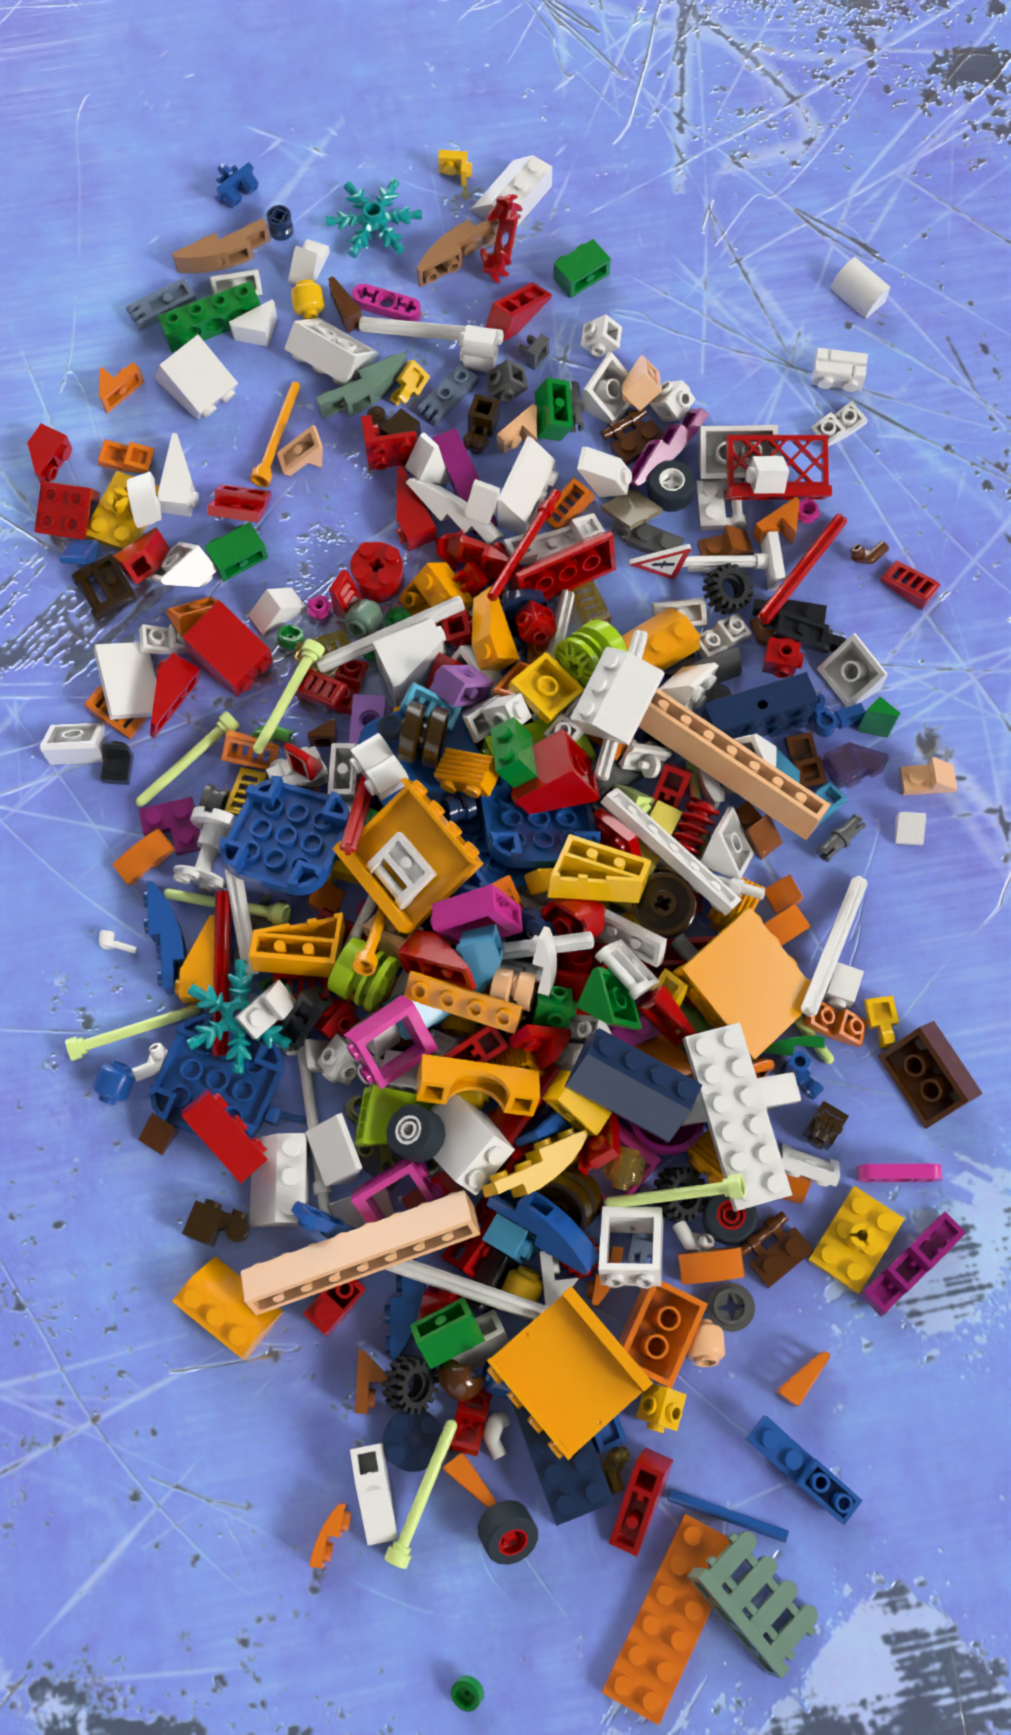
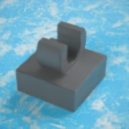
[519,333,550,370]

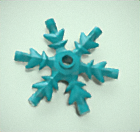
[325,178,422,258]
[186,960,292,1074]

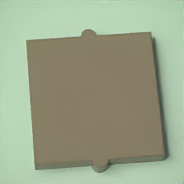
[601,489,663,530]

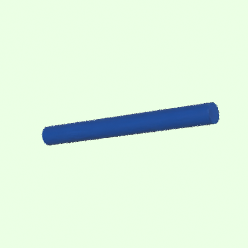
[667,1488,789,1543]

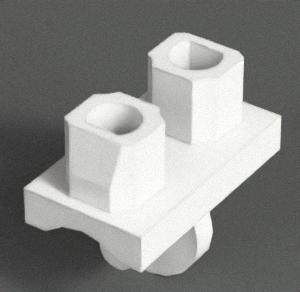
[618,739,673,778]

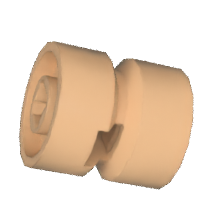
[490,966,537,1011]

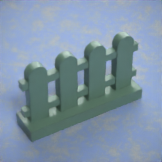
[687,1531,818,1679]

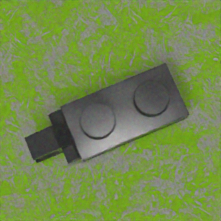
[612,520,685,554]

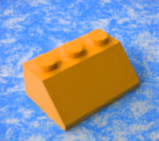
[621,607,701,671]
[172,1256,284,1360]

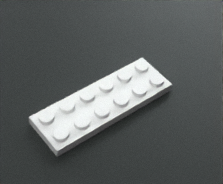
[682,1022,792,1211]

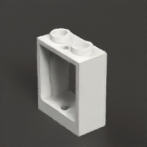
[599,1206,663,1288]

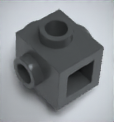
[486,359,528,403]

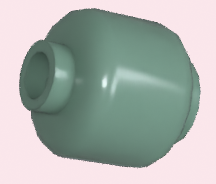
[344,599,384,638]

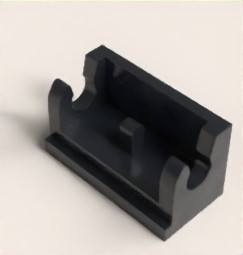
[278,984,333,1051]

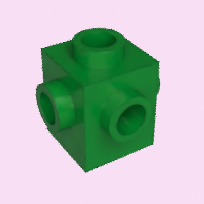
[532,984,577,1028]

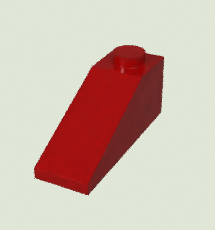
[485,282,552,342]
[395,466,437,552]
[150,652,200,739]
[652,761,694,810]
[397,929,477,991]
[440,1024,509,1063]
[608,1447,674,1557]

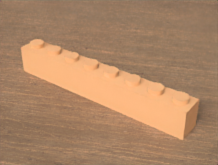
[638,688,831,840]
[241,1190,481,1315]

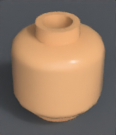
[687,1319,726,1367]

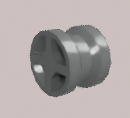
[199,784,231,811]

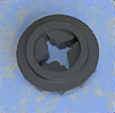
[707,1283,755,1332]

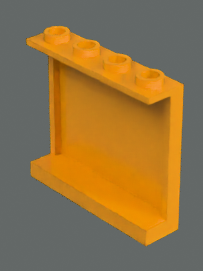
[332,777,484,934]
[672,908,811,1061]
[404,936,526,1034]

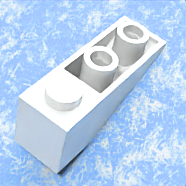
[350,1443,398,1546]

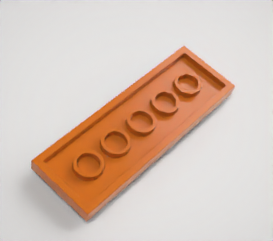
[601,1513,730,1725]

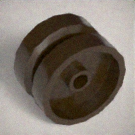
[398,701,450,769]
[632,872,697,938]
[536,1166,603,1232]

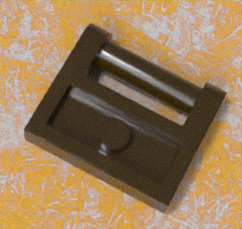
[71,553,137,620]

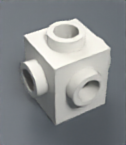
[581,314,622,358]
[650,380,696,422]
[317,1034,360,1086]

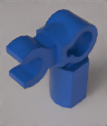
[812,693,866,737]
[780,1051,824,1100]

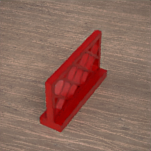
[725,435,832,501]

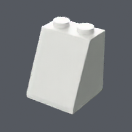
[154,335,238,420]
[373,618,447,707]
[431,1094,515,1195]

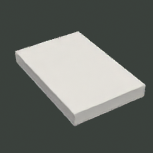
[93,642,156,720]

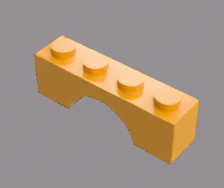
[416,1054,540,1117]

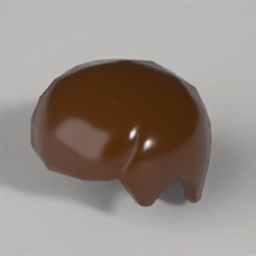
[437,1359,485,1401]

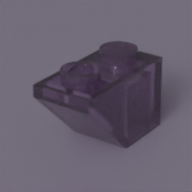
[822,742,889,789]

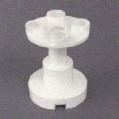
[173,806,237,894]

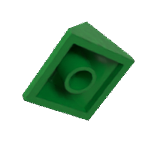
[576,967,642,1030]

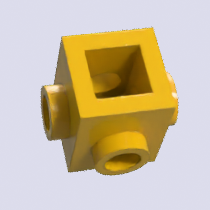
[636,1384,687,1434]

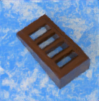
[328,276,362,333]

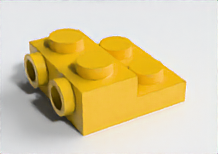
[508,652,585,724]

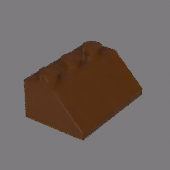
[878,1021,983,1129]

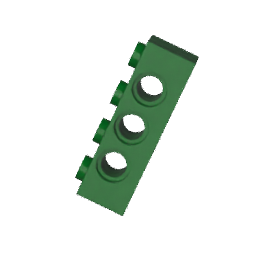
[157,281,260,353]

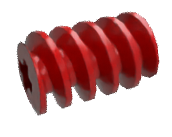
[671,797,720,855]

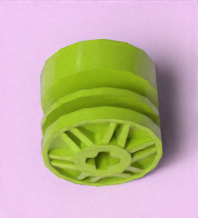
[554,619,627,689]
[328,937,400,1012]

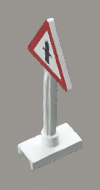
[629,532,786,591]

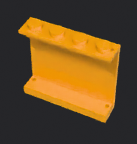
[487,1286,653,1460]

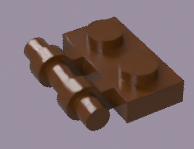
[600,408,664,466]
[738,1211,814,1288]

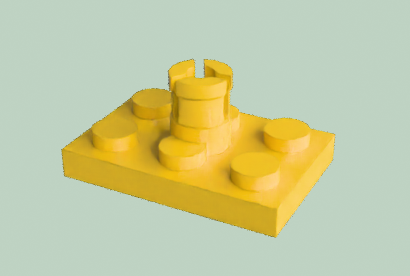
[86,471,160,551]
[807,1186,904,1294]

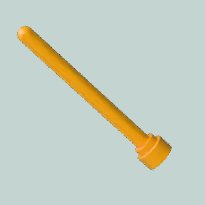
[250,381,300,487]
[352,907,387,976]

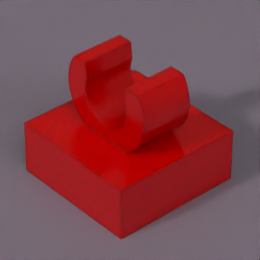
[452,561,489,598]

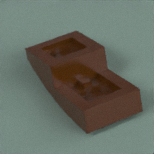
[784,732,827,787]

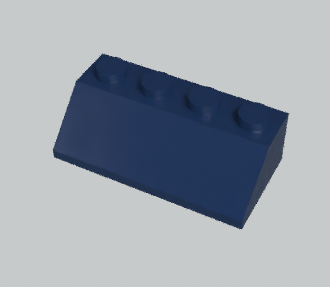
[564,1028,702,1143]

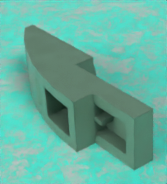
[316,352,407,419]

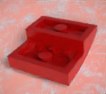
[207,484,271,523]

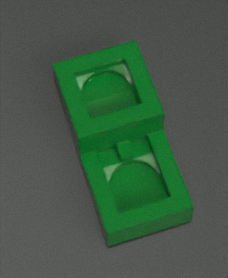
[764,1036,826,1056]

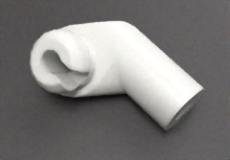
[132,1043,168,1082]
[672,1221,715,1252]
[483,1412,509,1460]

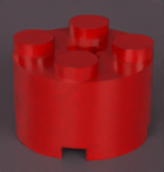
[350,542,404,603]
[540,898,606,955]

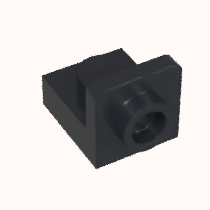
[100,741,134,785]

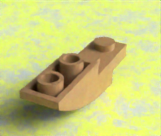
[172,218,270,274]
[417,219,499,287]

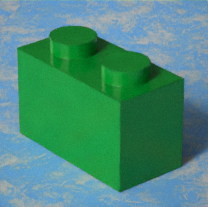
[553,239,611,298]
[534,378,573,441]
[204,522,268,582]
[491,717,538,788]
[410,1297,485,1369]

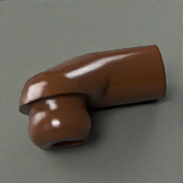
[850,541,889,564]
[749,617,775,646]

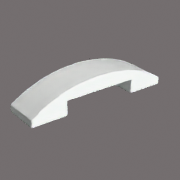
[503,513,605,564]

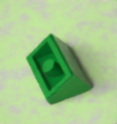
[857,697,900,738]

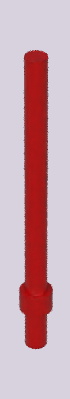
[487,489,561,601]

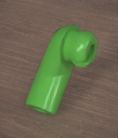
[252,724,293,743]

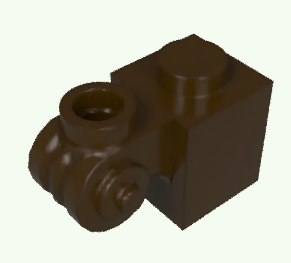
[463,393,500,454]
[367,406,421,440]
[802,1101,849,1150]
[182,1198,250,1248]

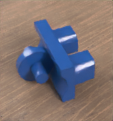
[215,162,259,208]

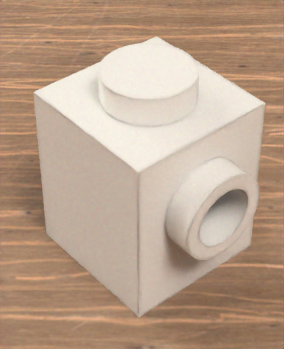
[746,456,789,493]
[482,692,532,729]
[823,962,864,1010]

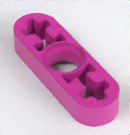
[352,284,421,322]
[857,1164,943,1183]

